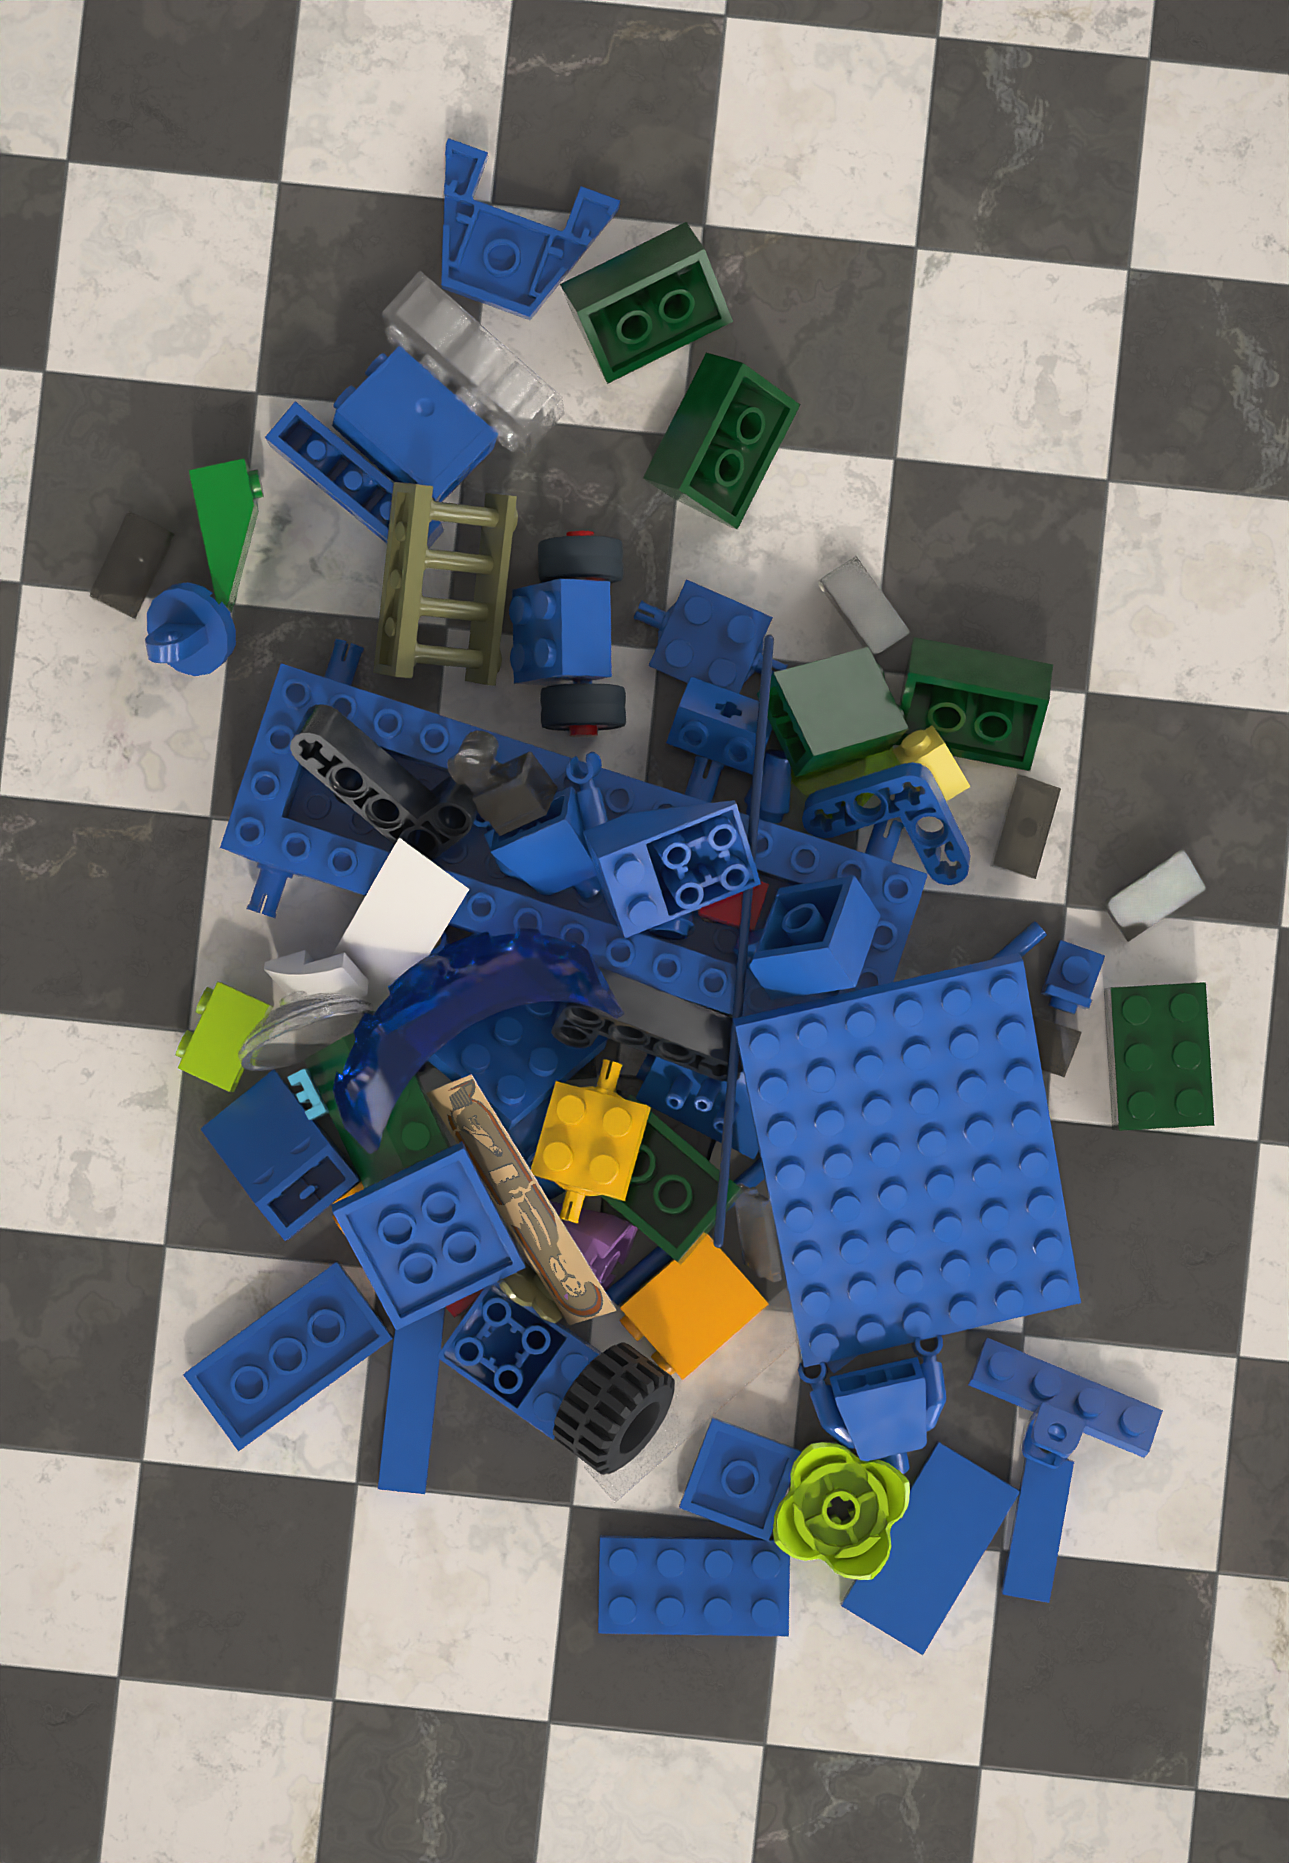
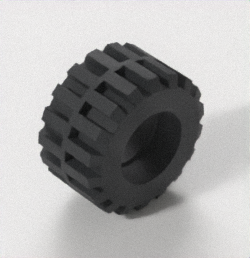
[553,1342,675,1475]

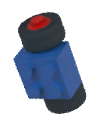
[509,531,626,737]

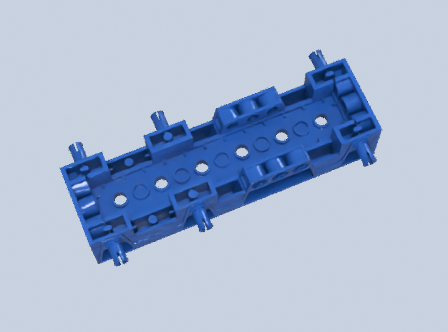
[220,639,928,1017]

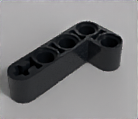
[290,704,484,861]
[551,965,743,1082]

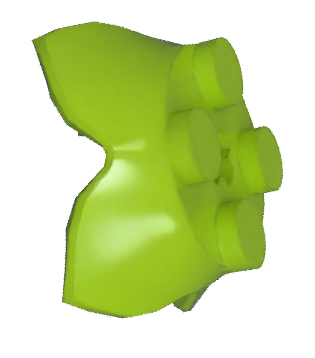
[773,1442,910,1580]

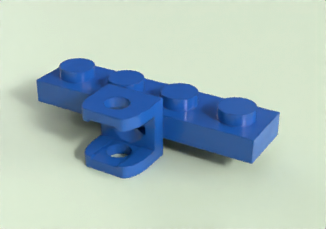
[968,1338,1163,1469]

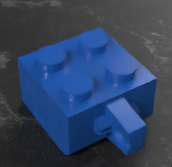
[734,876,881,1000]

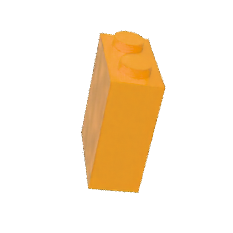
[619,1234,769,1380]

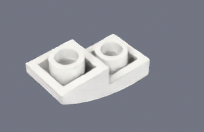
[264,950,369,1002]

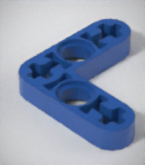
[802,762,971,885]

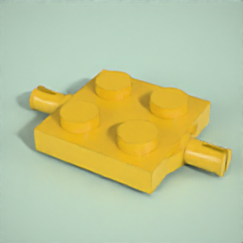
[531,1059,651,1224]

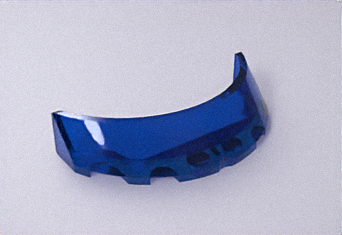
[332,928,625,1154]

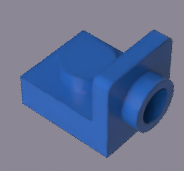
[1040,940,1105,1015]

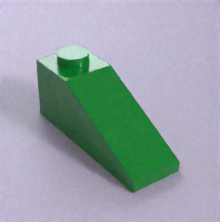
[189,459,264,613]

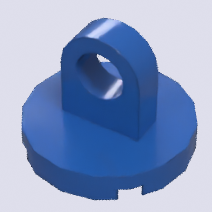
[145,582,236,676]

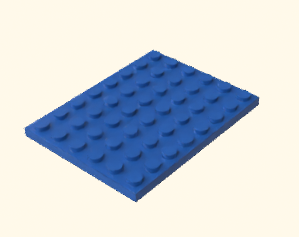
[733,953,1081,1367]

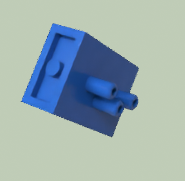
[332,346,498,502]
[636,1054,759,1160]

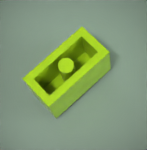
[175,981,274,1092]

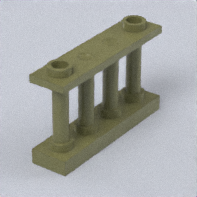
[373,482,518,686]

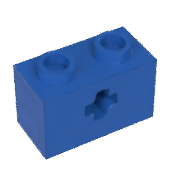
[666,677,773,775]

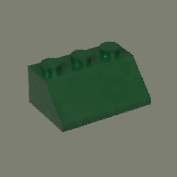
[560,222,733,384]
[643,352,801,530]
[895,637,1053,771]
[304,1016,451,1189]

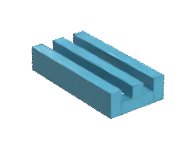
[287,1068,329,1120]

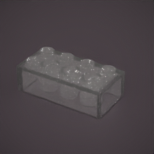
[382,271,565,455]

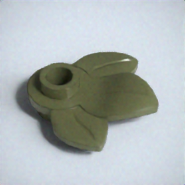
[498,1261,562,1323]

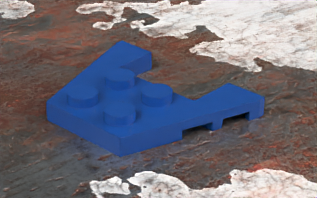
[441,138,621,320]

